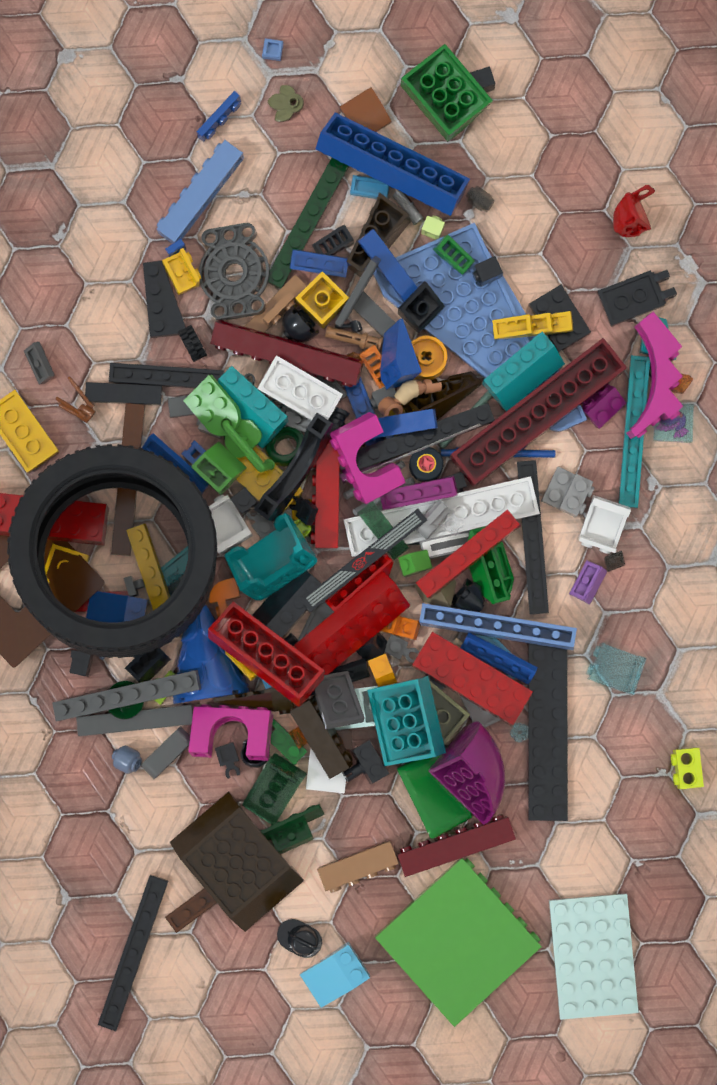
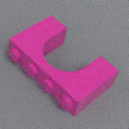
[330,412,406,504]
[188,704,273,761]

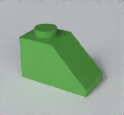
[398,550,432,577]

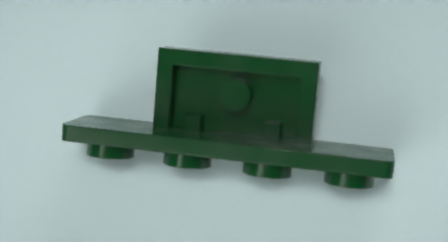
[260,804,325,854]

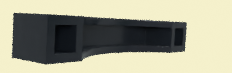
[253,413,339,522]

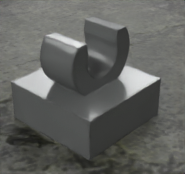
[124,576,145,597]

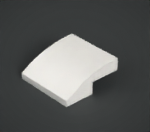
[306,748,346,793]

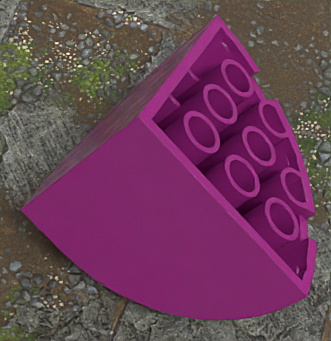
[428,721,505,825]

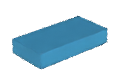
[350,175,389,199]

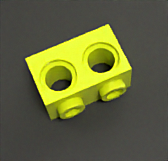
[671,747,704,789]

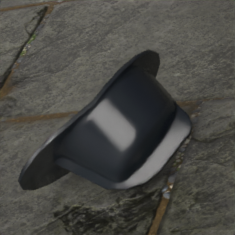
[277,919,322,958]

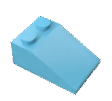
[300,942,370,1008]

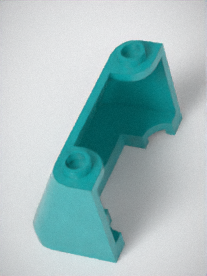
[224,513,318,601]

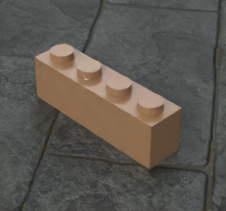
[317,840,399,893]

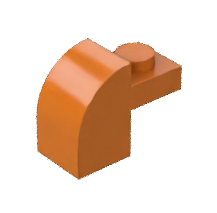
[209,578,241,617]

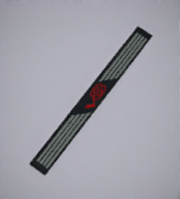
[301,509,427,612]

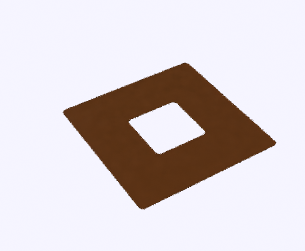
[0,535,105,668]

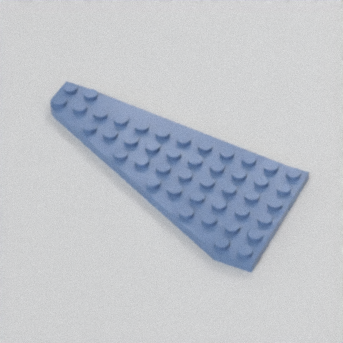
[373,223,587,432]

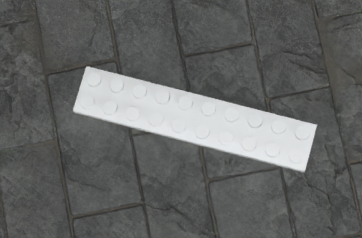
[343,476,540,557]

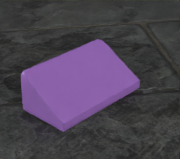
[569,560,607,604]

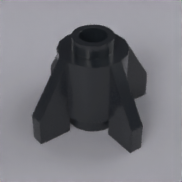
[452,578,485,612]

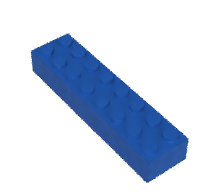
[315,112,470,216]

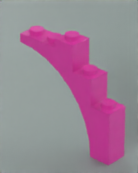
[626,311,683,439]

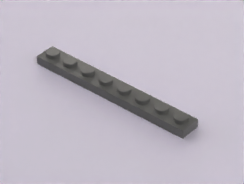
[52,670,201,721]

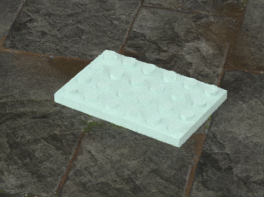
[549,893,639,1020]

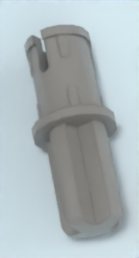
[393,190,424,225]

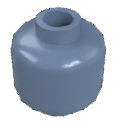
[112,745,142,774]

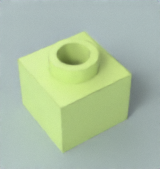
[421,215,445,240]

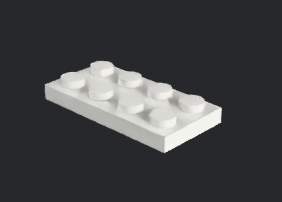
[257,355,343,421]

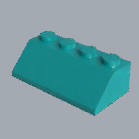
[482,331,565,412]
[218,366,289,449]

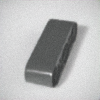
[141,726,190,779]

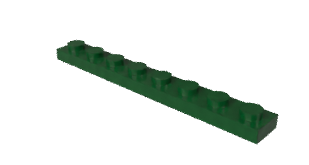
[268,158,349,289]

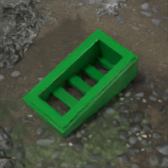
[433,235,475,275]

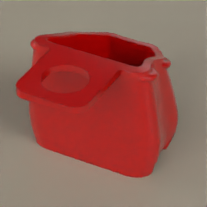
[613,185,655,237]

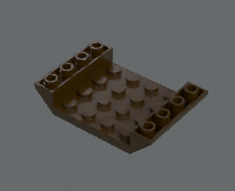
[170,791,304,932]

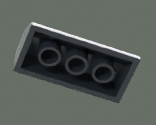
[252,571,322,638]

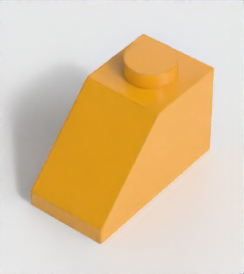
[368,654,397,687]

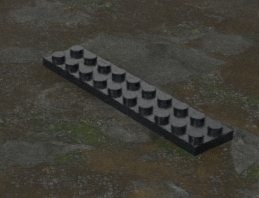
[528,643,568,821]

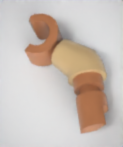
[378,379,442,417]

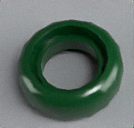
[265,427,304,467]

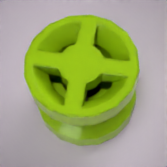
[295,519,311,538]

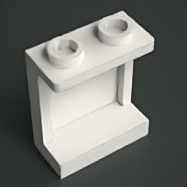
[209,495,253,555]
[578,495,631,554]

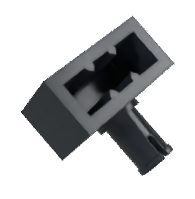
[125,648,171,683]
[342,740,389,784]

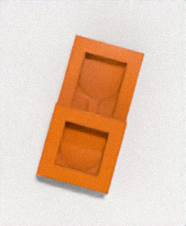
[381,616,420,640]

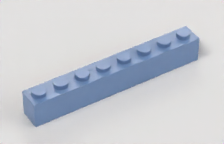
[419,603,577,650]

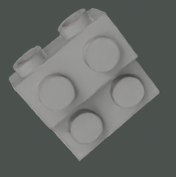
[541,467,595,518]

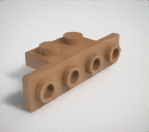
[244,275,307,332]

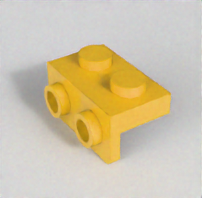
[162,248,201,295]

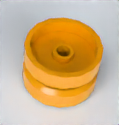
[411,335,447,381]

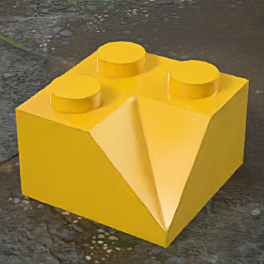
[295,272,349,329]

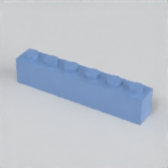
[157,140,244,244]

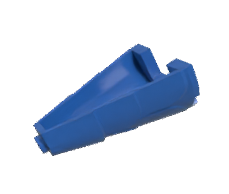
[173,605,249,704]

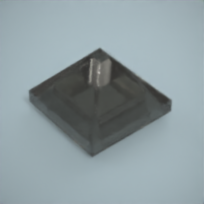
[604,551,625,572]

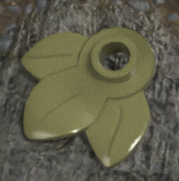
[268,85,304,122]

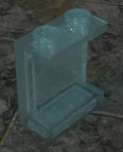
[586,643,647,695]

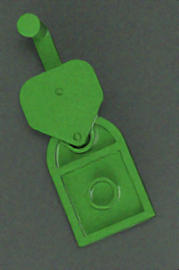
[183,375,275,472]

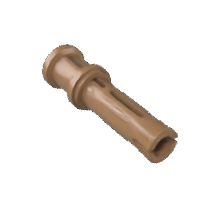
[325,326,383,352]

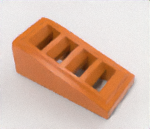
[358,345,385,389]

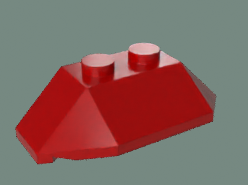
[325,553,394,612]

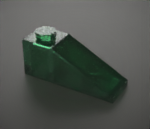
[358,501,409,560]

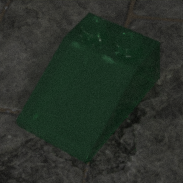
[242,753,307,825]

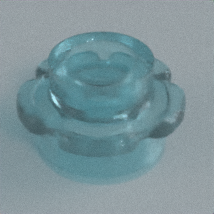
[510,723,529,742]

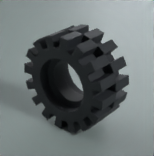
[178,325,207,362]

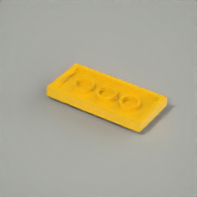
[0,390,60,474]
[236,446,303,512]

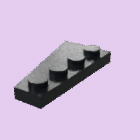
[143,261,186,338]

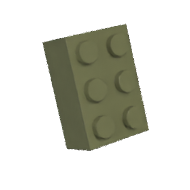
[429,680,470,745]

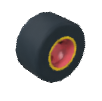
[409,447,444,482]

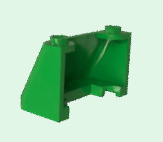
[396,755,472,840]

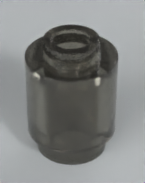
[466,186,495,213]

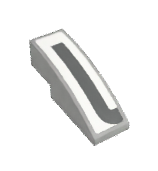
[419,530,470,560]

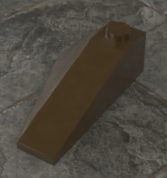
[402,371,482,420]
[214,688,294,715]

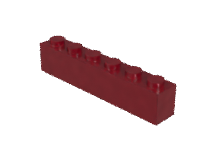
[397,814,516,877]

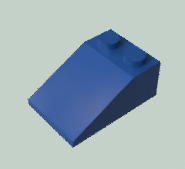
[380,319,422,390]
[86,591,148,623]

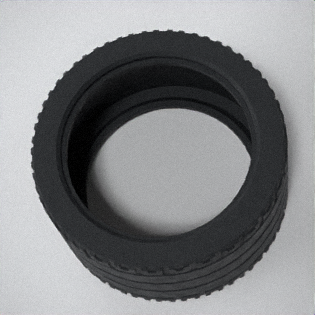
[7,444,217,658]

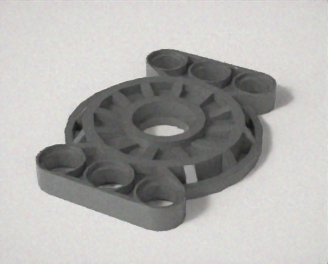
[199,223,270,321]

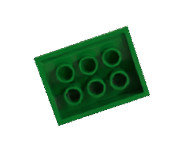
[401,44,493,142]

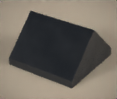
[398,281,445,333]

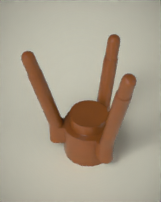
[55,376,96,423]

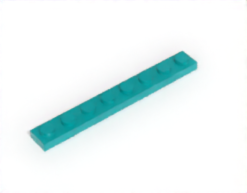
[618,355,650,509]

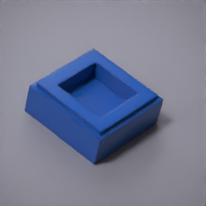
[165,239,186,257]

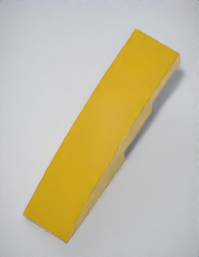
[492,311,573,340]

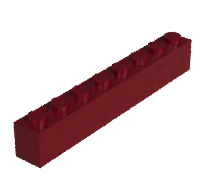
[210,320,364,387]

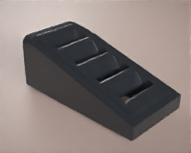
[312,224,354,255]

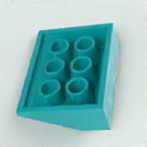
[367,676,446,766]

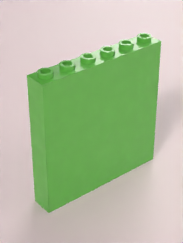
[375,858,541,1027]

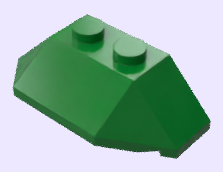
[468,526,514,604]

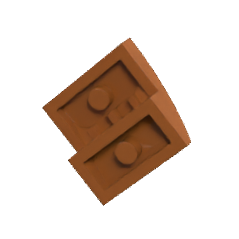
[340,87,392,132]

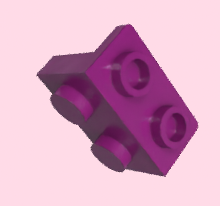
[581,384,626,429]

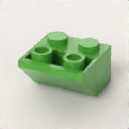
[191,442,247,496]

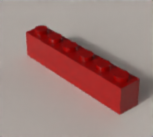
[311,438,340,548]
[416,509,521,598]

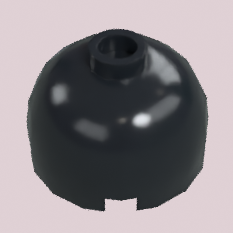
[282,304,319,342]

